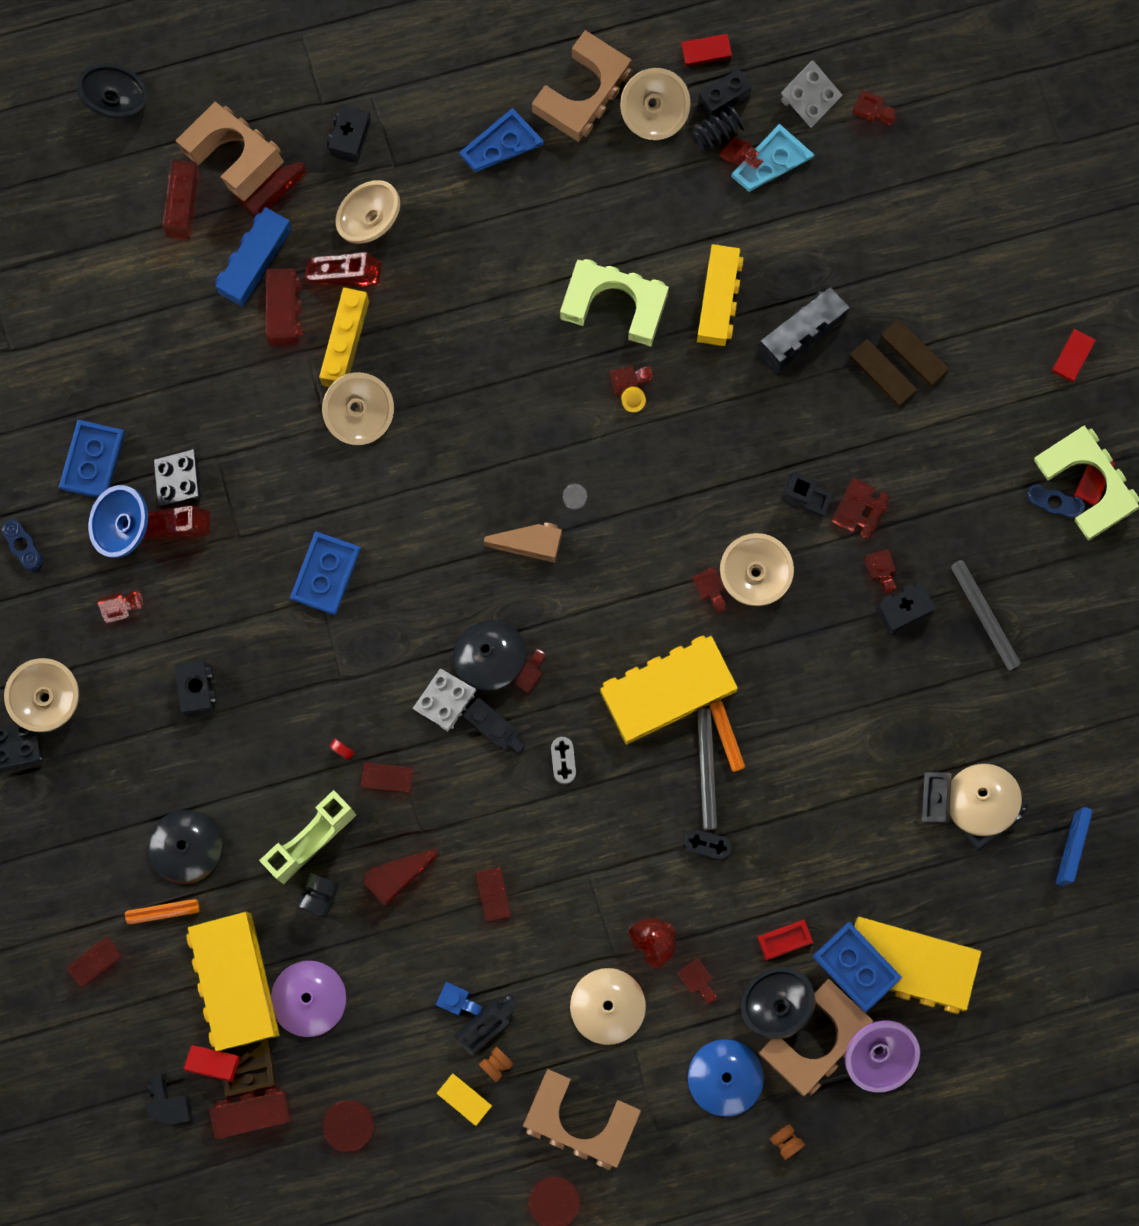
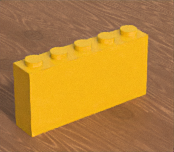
[600,635,738,745]
[187,912,280,1051]
[854,917,981,1014]

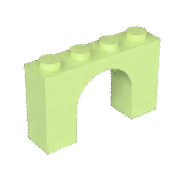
[560,259,669,346]
[1035,425,1139,541]
[259,790,356,884]

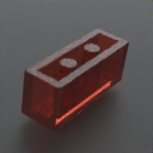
[163,160,200,239]
[266,268,302,345]
[209,1087,293,1139]

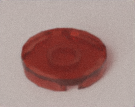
[323,1100,374,1152]
[529,1177,580,1226]

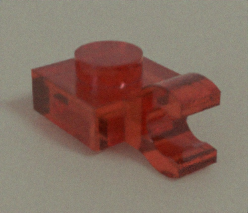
[852,90,896,125]
[720,137,763,169]
[609,365,653,396]
[864,549,896,594]
[692,567,726,613]
[98,590,144,624]
[512,649,546,694]
[677,958,717,1005]

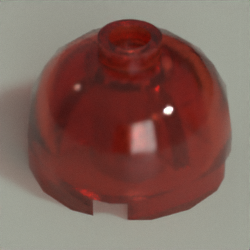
[628,917,676,969]

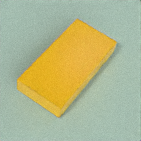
[437,1074,492,1126]

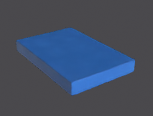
[59,420,125,498]
[290,531,361,616]
[1056,807,1093,887]
[812,922,902,1013]

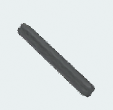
[951,560,1020,670]
[697,708,717,831]

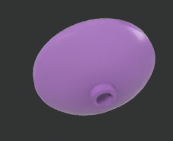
[271,961,346,1037]
[845,1021,920,1092]

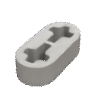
[551,737,576,785]

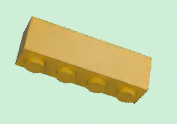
[697,244,744,346]
[319,287,369,387]

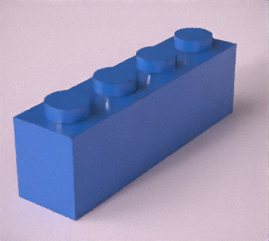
[215,207,292,307]

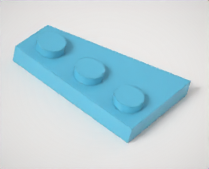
[731,124,814,192]

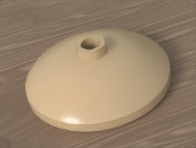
[620,68,690,140]
[336,180,400,244]
[322,372,394,445]
[720,533,794,606]
[4,658,79,732]
[949,764,1022,836]
[570,968,646,1045]

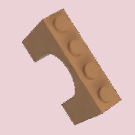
[532,30,633,142]
[176,102,284,201]
[758,979,873,1096]
[523,1069,641,1170]

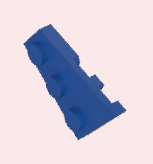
[459,108,544,172]

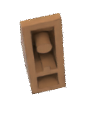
[484,523,562,563]

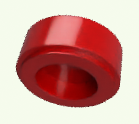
[330,738,355,760]

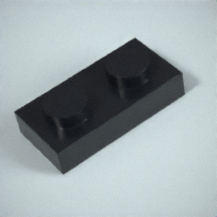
[922,772,952,823]

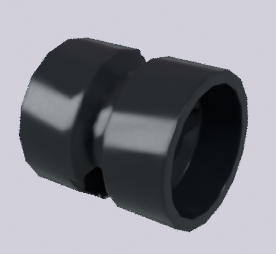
[296,873,340,918]

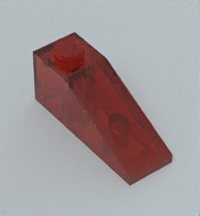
[234,161,307,218]
[304,253,382,287]
[143,506,210,539]
[363,848,440,906]

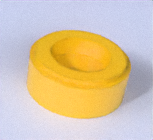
[621,387,646,412]

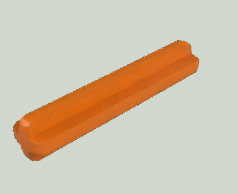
[709,700,745,772]
[125,899,200,924]

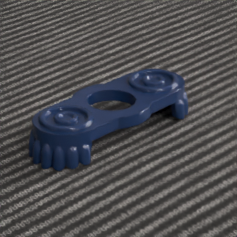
[1027,484,1085,518]
[2,520,43,572]

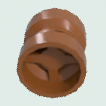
[479,1046,514,1082]
[769,1124,805,1160]

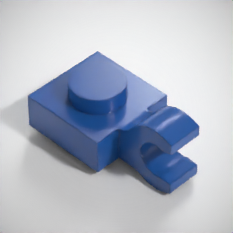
[436,982,482,1015]

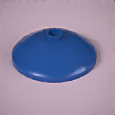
[88,485,148,558]
[688,1039,764,1116]

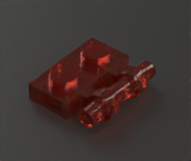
[831,477,890,538]

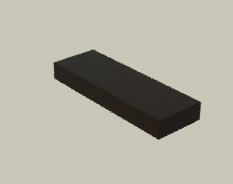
[881,319,949,387]
[849,339,917,407]

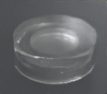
[563,484,587,509]

